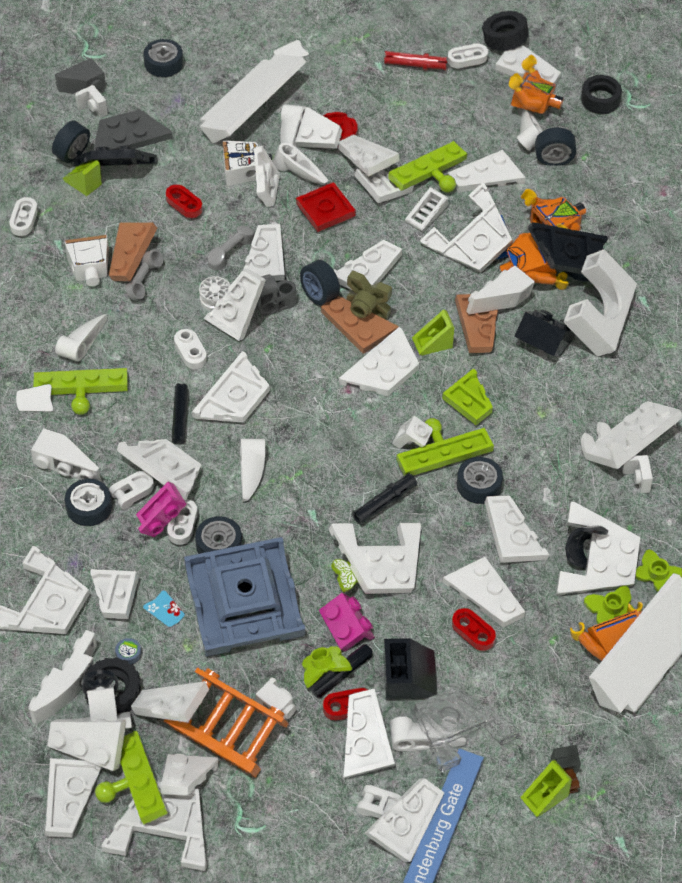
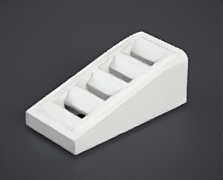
[405,187,449,232]

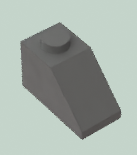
[55,58,106,94]

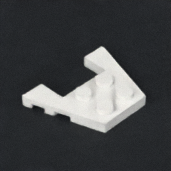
[420,182,513,273]
[556,502,641,596]
[329,523,421,594]
[0,546,89,634]
[102,781,206,871]

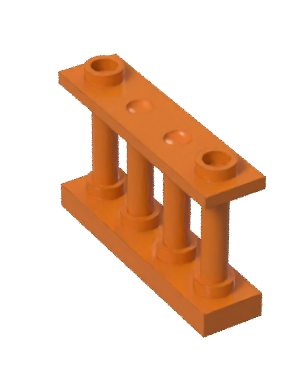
[164,667,289,778]

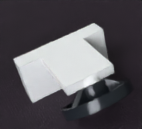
[79,670,132,728]

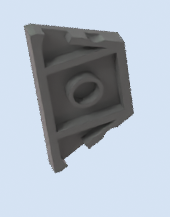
[93,109,173,151]

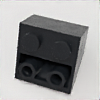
[514,309,576,357]
[383,638,437,699]

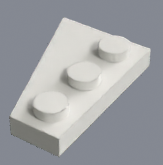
[338,135,399,176]
[243,224,285,281]
[334,240,402,290]
[204,269,266,341]
[443,557,525,627]
[131,681,209,722]
[344,689,395,779]
[47,719,126,771]
[45,758,102,837]
[364,778,444,862]

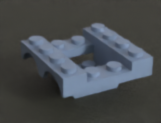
[184,537,305,657]

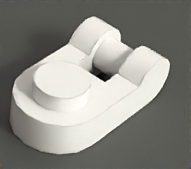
[109,471,154,510]
[356,785,401,818]

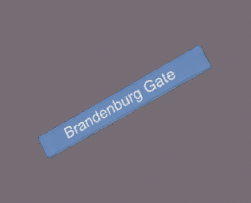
[403,748,484,883]

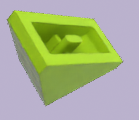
[62,160,102,196]
[412,309,454,356]
[520,760,572,817]

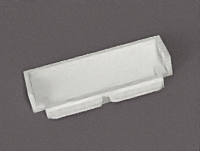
[199,54,306,143]
[589,573,682,713]

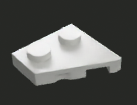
[295,108,342,149]
[254,146,280,207]
[355,168,414,203]
[90,569,139,619]
[161,754,218,796]

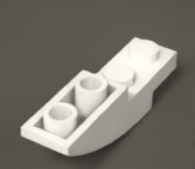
[29,630,97,724]

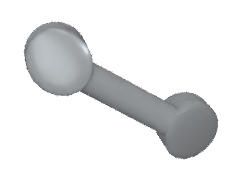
[208,226,254,270]
[125,249,163,301]

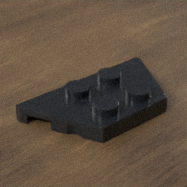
[74,146,157,167]
[528,222,608,274]

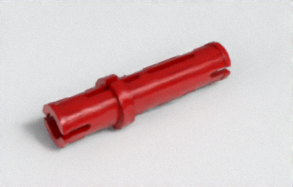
[384,51,448,70]

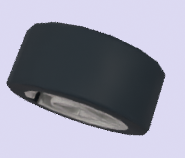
[64,478,112,526]

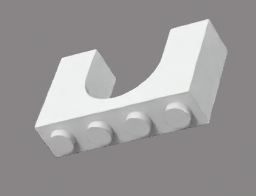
[564,249,637,357]

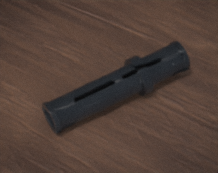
[352,473,417,525]

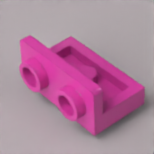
[136,482,187,537]
[319,593,375,652]

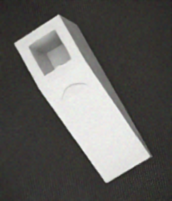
[466,266,535,314]
[31,428,101,481]

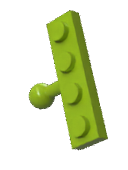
[388,141,468,193]
[33,368,128,415]
[396,418,494,476]
[95,731,168,825]

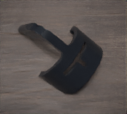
[565,525,608,568]

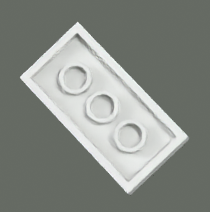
[581,401,682,469]

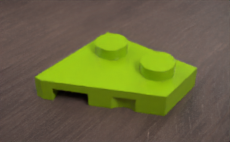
[442,368,493,425]

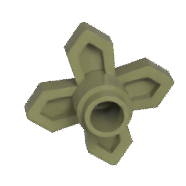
[346,270,392,320]

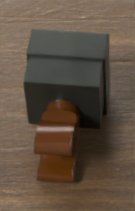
[550,745,581,794]

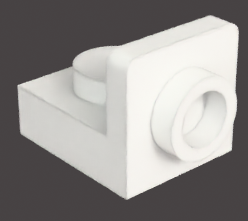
[75,85,108,118]
[392,416,433,449]
[622,455,653,493]

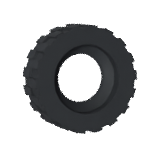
[482,11,529,51]
[84,657,141,713]

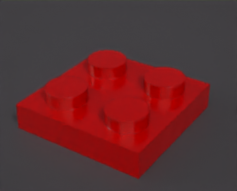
[296,182,356,232]

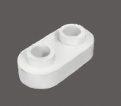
[447,44,488,68]
[9,197,38,236]
[174,329,207,369]
[167,499,197,545]

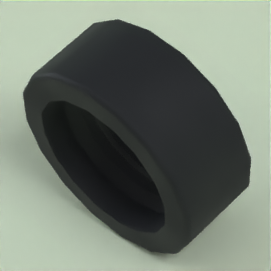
[581,75,622,114]

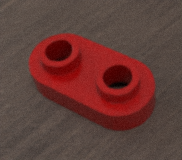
[165,184,203,218]
[452,608,496,651]
[323,688,368,721]

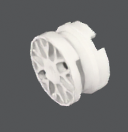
[199,276,230,312]

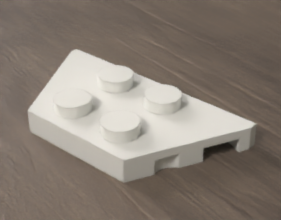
[339,327,419,396]
[192,351,270,423]
[117,439,201,500]

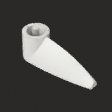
[280,104,307,148]
[517,109,543,151]
[273,142,329,185]
[56,314,107,362]
[240,439,265,502]
[389,717,466,751]

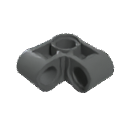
[256,274,297,316]

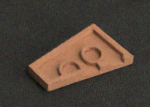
[109,223,157,281]
[455,294,498,353]
[321,296,399,354]

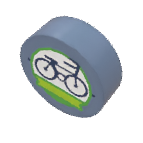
[115,638,141,664]

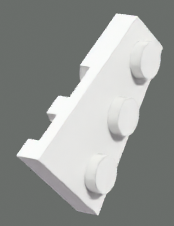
[495,45,561,85]
[448,150,526,192]
[485,496,549,563]

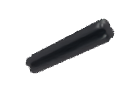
[172,383,188,444]
[310,644,373,698]

